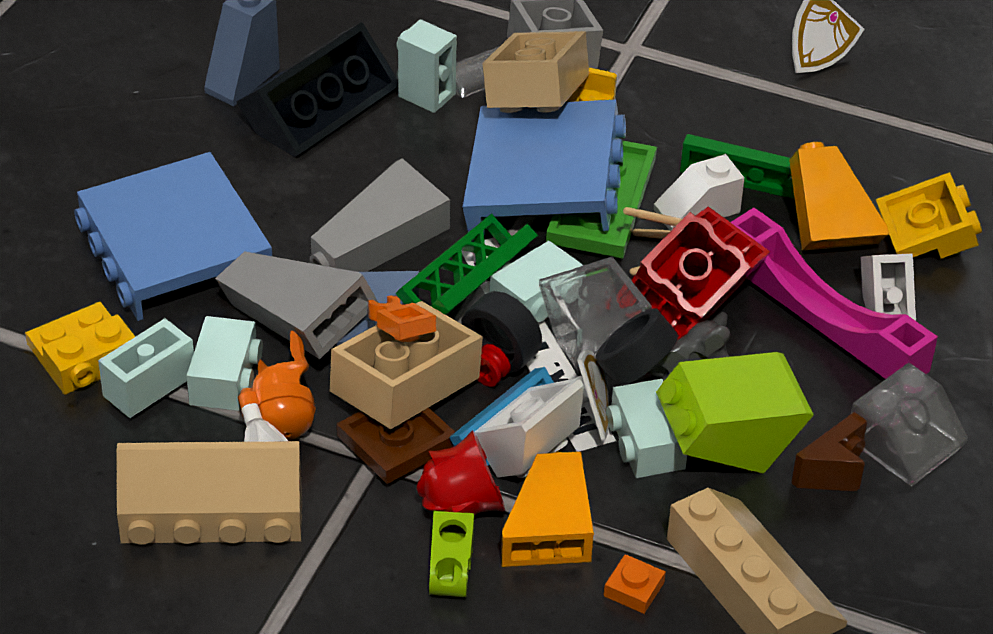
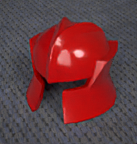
[417,430,506,527]

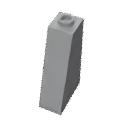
[310,158,450,272]
[215,251,379,359]

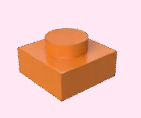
[604,554,666,614]

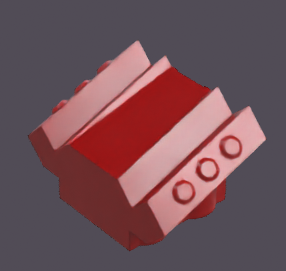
[616,206,770,340]

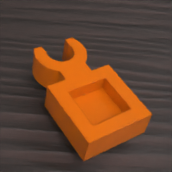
[368,295,436,342]

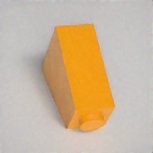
[789,142,889,250]
[501,452,594,567]

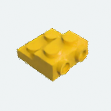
[876,172,982,259]
[25,302,135,395]

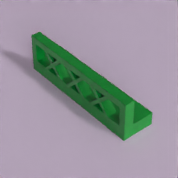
[680,134,795,199]
[395,213,538,315]

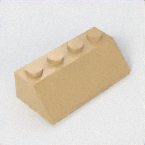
[117,441,302,544]
[667,488,847,634]

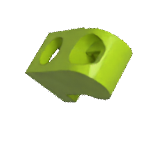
[429,511,474,597]

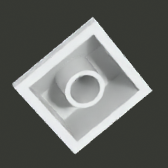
[474,378,584,478]

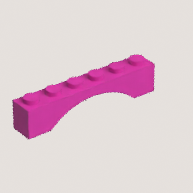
[731,208,938,391]

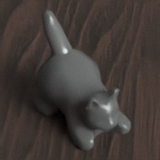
[649,312,731,381]

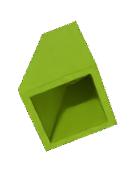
[656,352,814,473]

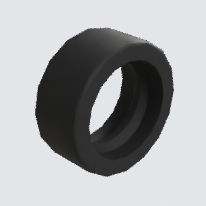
[461,291,542,374]
[596,308,679,385]

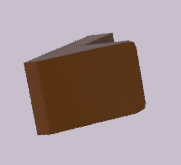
[791,412,868,491]

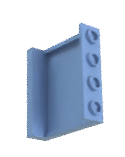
[463,99,626,234]
[74,152,272,321]

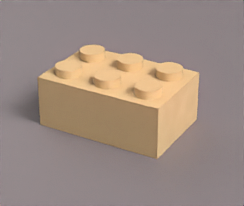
[482,31,589,113]
[330,301,483,429]

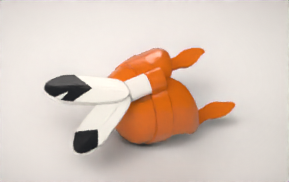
[238,330,316,442]

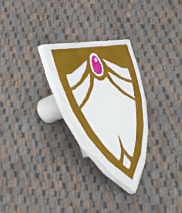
[792,0,864,73]
[575,349,609,441]

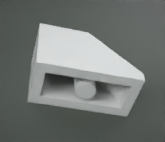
[654,154,744,230]
[861,253,916,321]

